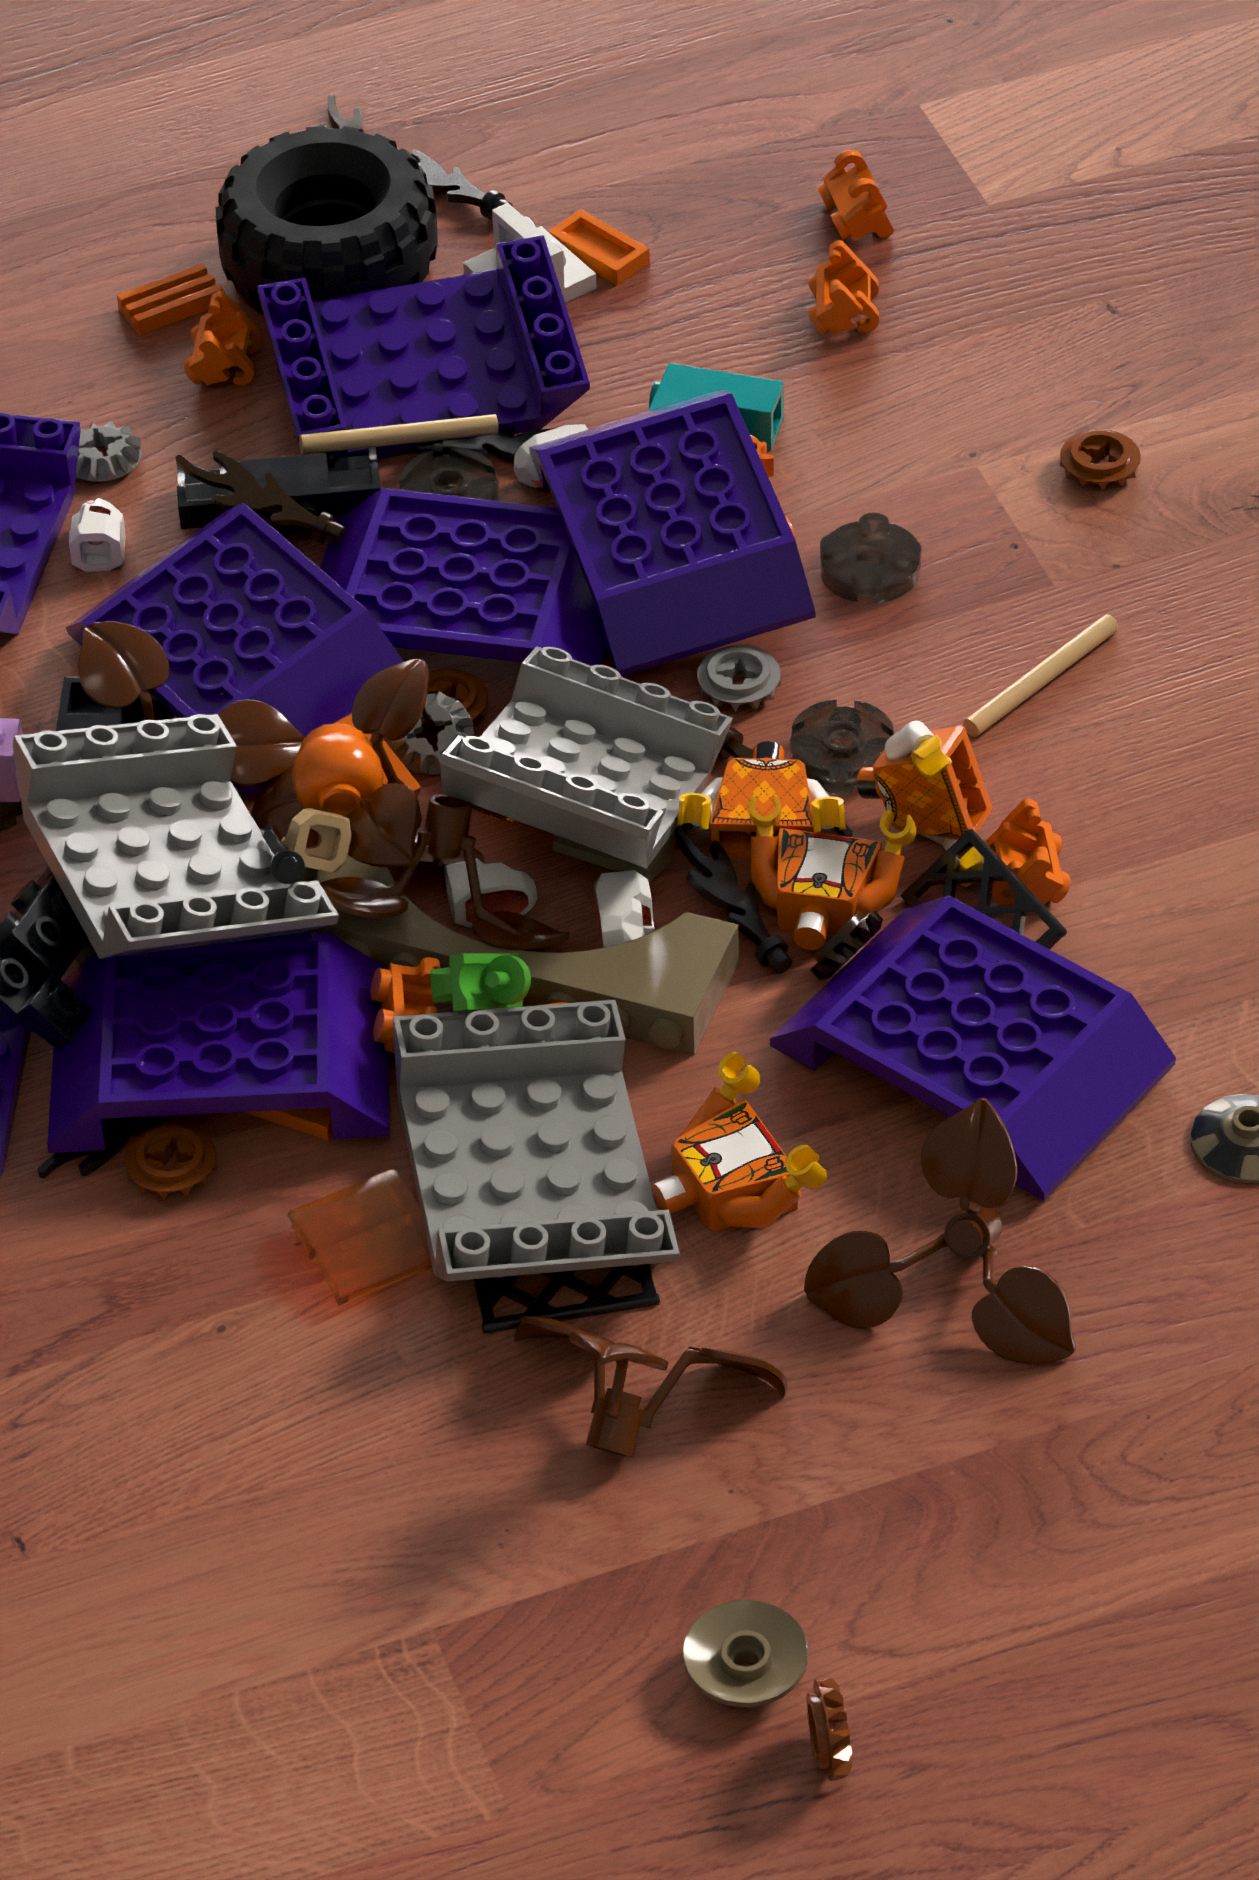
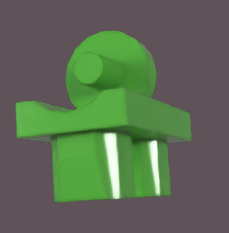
[430,953,531,1011]

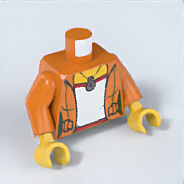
[748,794,916,950]
[652,1052,827,1232]

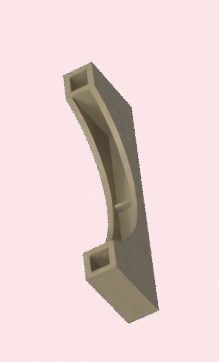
[297,855,739,1055]

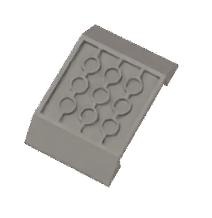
[439,646,733,869]
[13,714,339,959]
[392,999,680,1281]

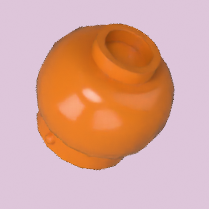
[291,723,384,817]

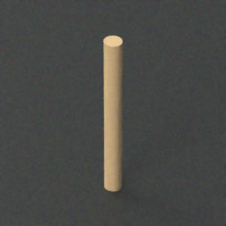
[299,414,498,455]
[963,614,1118,737]

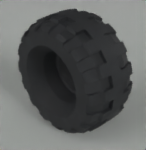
[215,126,438,314]

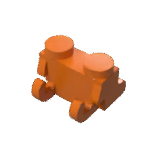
[816,150,894,241]
[808,240,879,335]
[183,291,263,386]
[985,798,1070,905]
[370,957,440,1054]

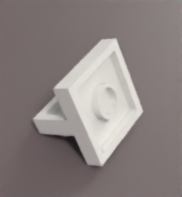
[463,203,597,303]

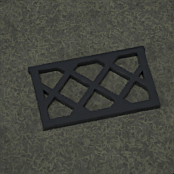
[900,829,1067,949]
[473,1264,660,1334]

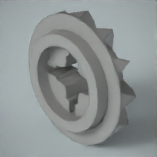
[76,420,142,482]
[697,645,781,712]
[390,691,474,775]

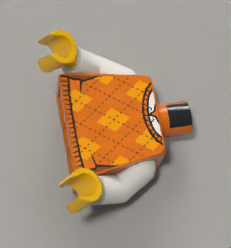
[857,721,993,887]
[677,741,846,859]

